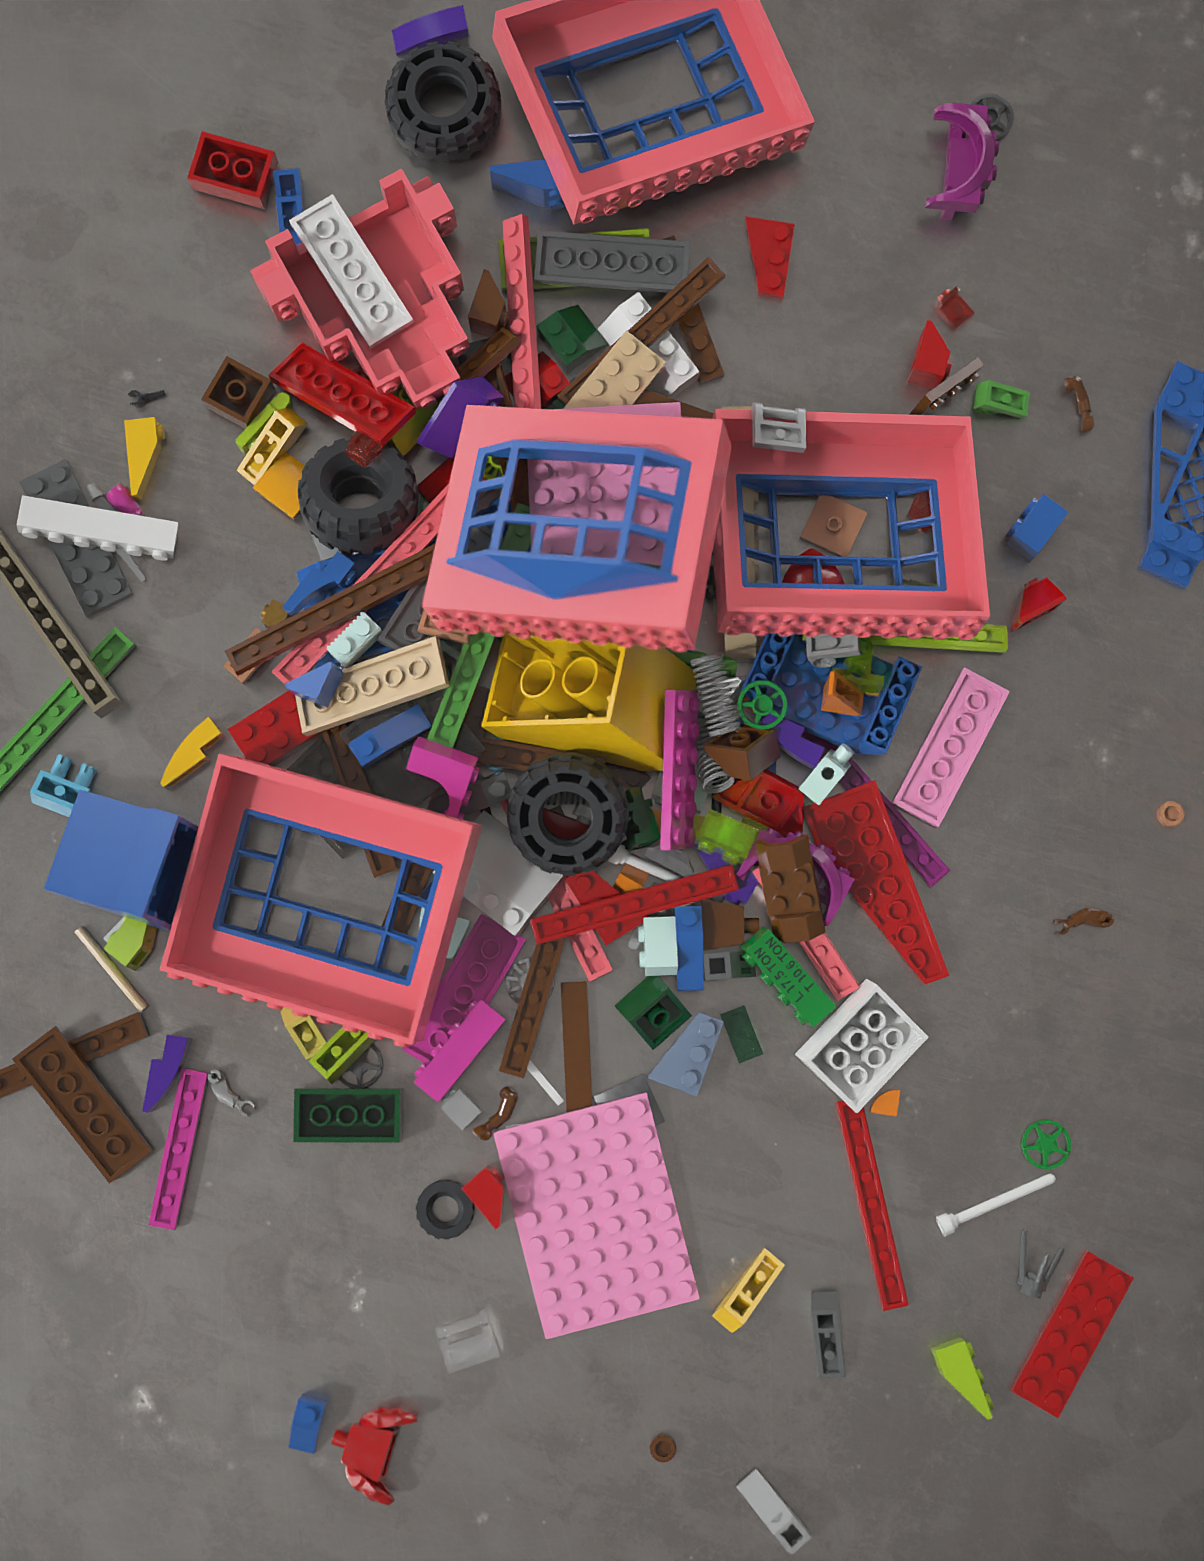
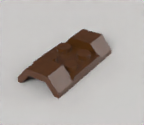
[755,834,826,943]

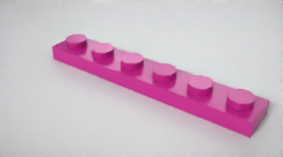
[148,1068,209,1230]

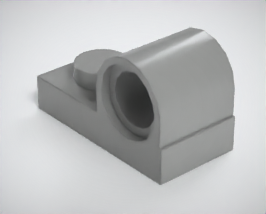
[806,634,860,668]

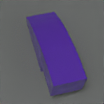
[392,5,469,56]
[753,712,824,770]
[142,1035,192,1112]

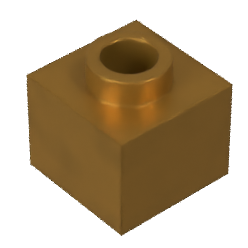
[261,599,292,628]

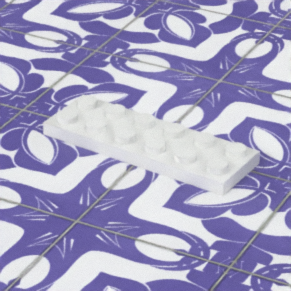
[289,194,414,349]

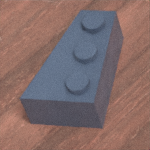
[647,1012,724,1096]

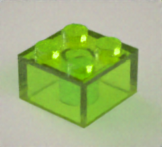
[694,809,758,865]

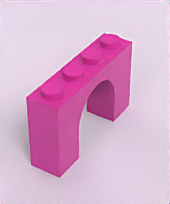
[406,736,480,820]

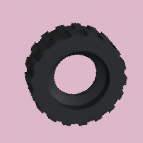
[416,1179,475,1240]

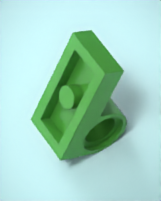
[973,380,1030,418]

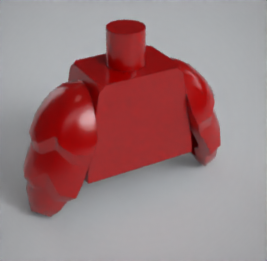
[332,1407,418,1506]

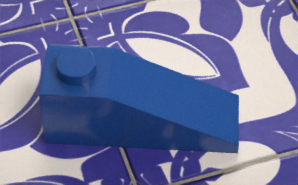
[348,704,432,769]
[673,906,704,991]

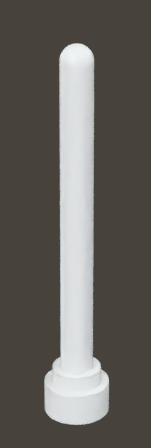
[608,844,724,903]
[936,1173,1056,1237]

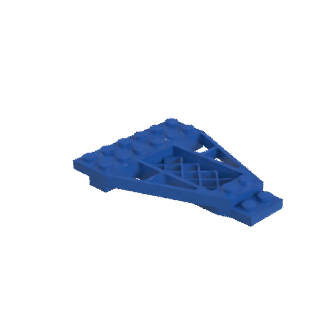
[1138,361,1204,588]

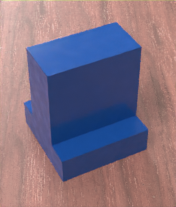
[43,790,199,932]

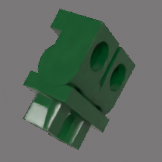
[621,787,661,852]

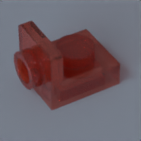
[935,286,975,332]

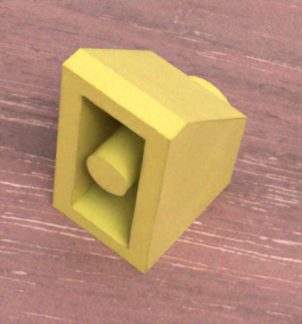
[280,1007,327,1060]

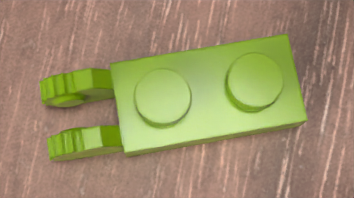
[235,392,293,454]

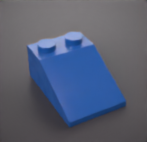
[489,159,565,209]

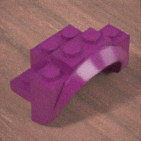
[925,103,999,220]
[736,828,855,927]

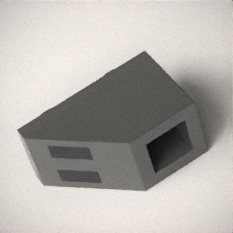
[703,951,756,981]

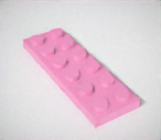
[892,667,1010,828]

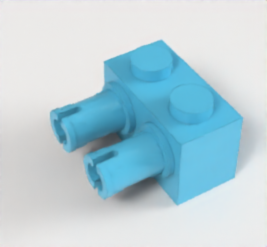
[30,754,97,817]

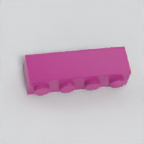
[414,1000,506,1102]

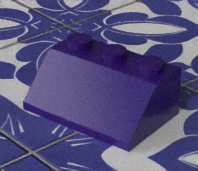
[417,376,504,458]

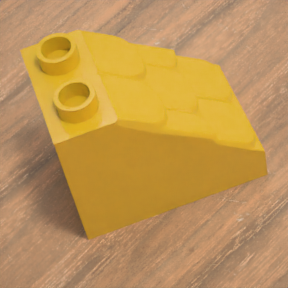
[481,634,698,771]

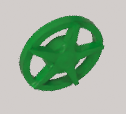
[738,680,787,729]
[1021,1120,1071,1170]

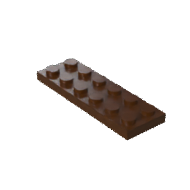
[12,1026,153,1184]

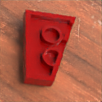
[745,216,795,299]
[565,870,649,945]

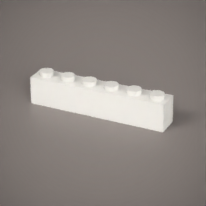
[17,495,178,560]

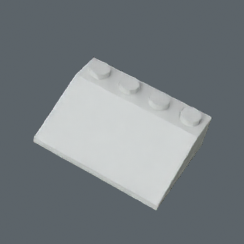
[433,810,564,936]
[795,979,928,1113]

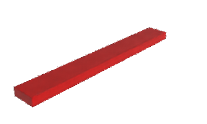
[530,864,739,945]
[835,1100,909,1311]

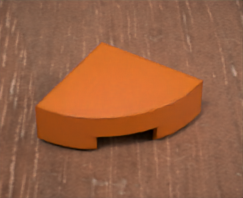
[870,1090,900,1117]

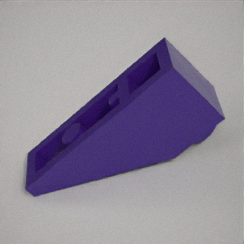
[693,839,759,906]

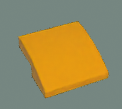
[253,452,305,520]

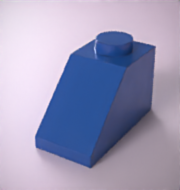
[288,1394,328,1454]

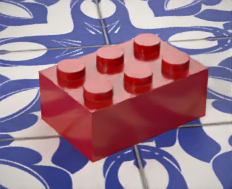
[187,131,279,209]
[227,691,323,767]

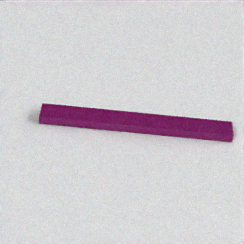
[801,731,951,888]

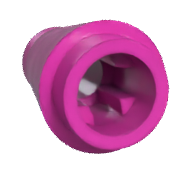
[105,483,143,516]

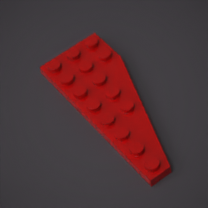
[804,780,950,985]

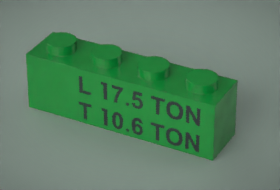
[740,926,837,1028]

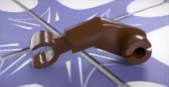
[1065,376,1094,431]
[1054,908,1114,935]
[472,1086,518,1141]

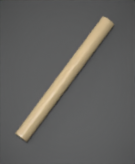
[75,926,148,1012]

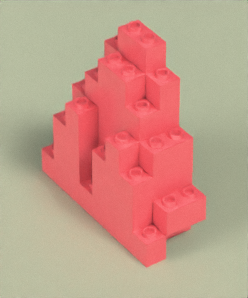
[250,168,470,409]

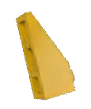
[237,407,308,485]
[124,417,165,501]
[712,1248,785,1333]

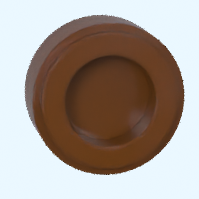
[650,1434,676,1462]

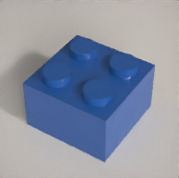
[1004,494,1068,563]

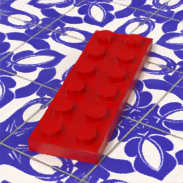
[268,342,416,447]
[1010,1250,1134,1418]

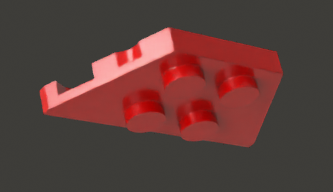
[713,769,805,838]

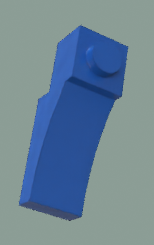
[273,168,304,246]
[282,551,357,616]

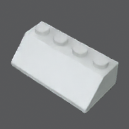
[598,292,699,399]

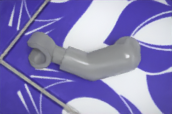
[208,1069,256,1117]

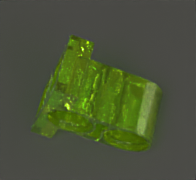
[832,638,884,696]

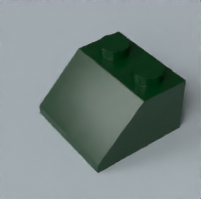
[537,304,608,374]
[614,976,692,1050]

